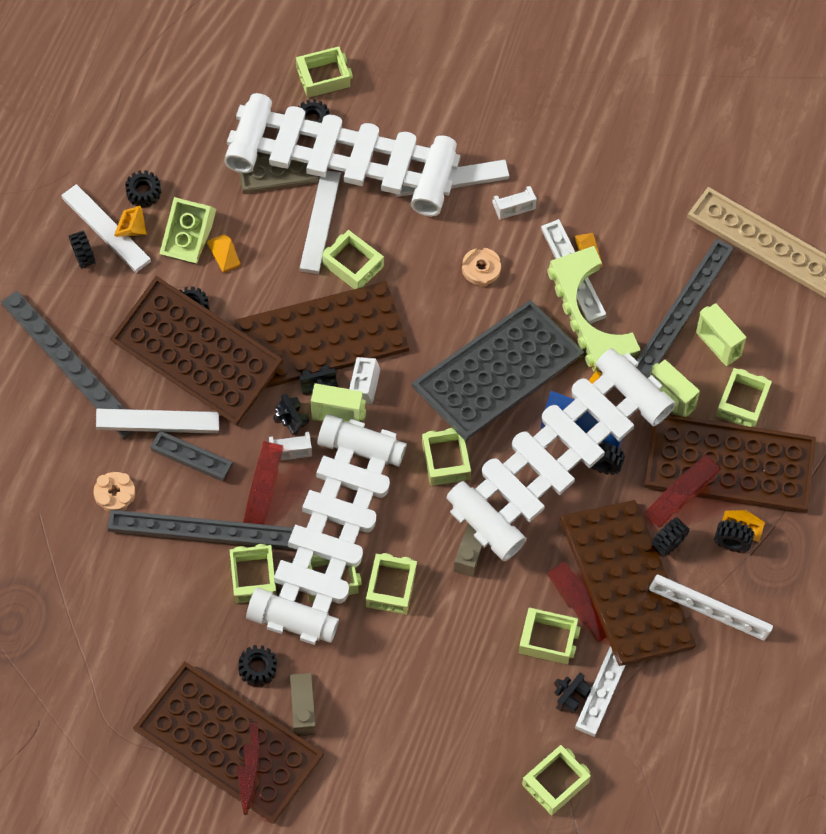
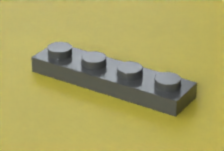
[150,431,233,482]

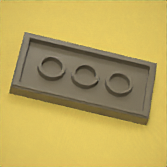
[239,148,319,194]

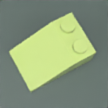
[160,197,217,264]

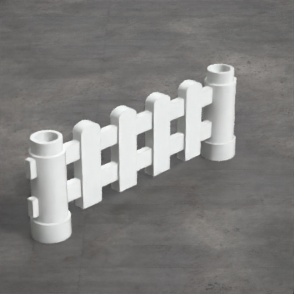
[224,93,460,217]
[446,348,676,562]
[246,414,407,645]

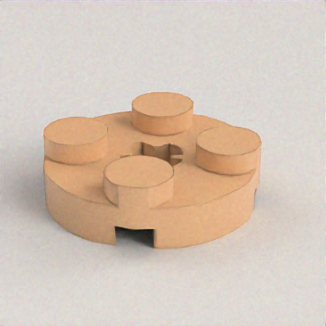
[462,248,501,287]
[94,472,135,512]

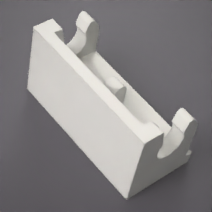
[492,186,537,220]
[350,357,381,404]
[269,432,312,462]

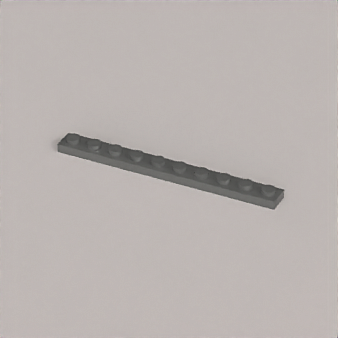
[636,239,734,379]
[1,291,135,440]
[108,510,297,550]

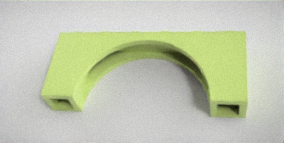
[547,246,640,372]

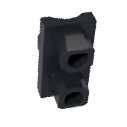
[299,365,338,395]
[273,394,309,435]
[554,672,592,714]

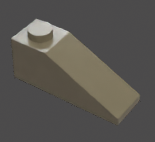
[454,524,483,577]
[290,673,316,736]

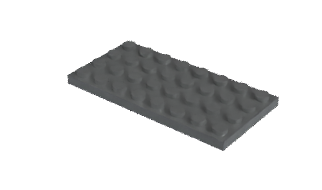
[412,300,584,441]

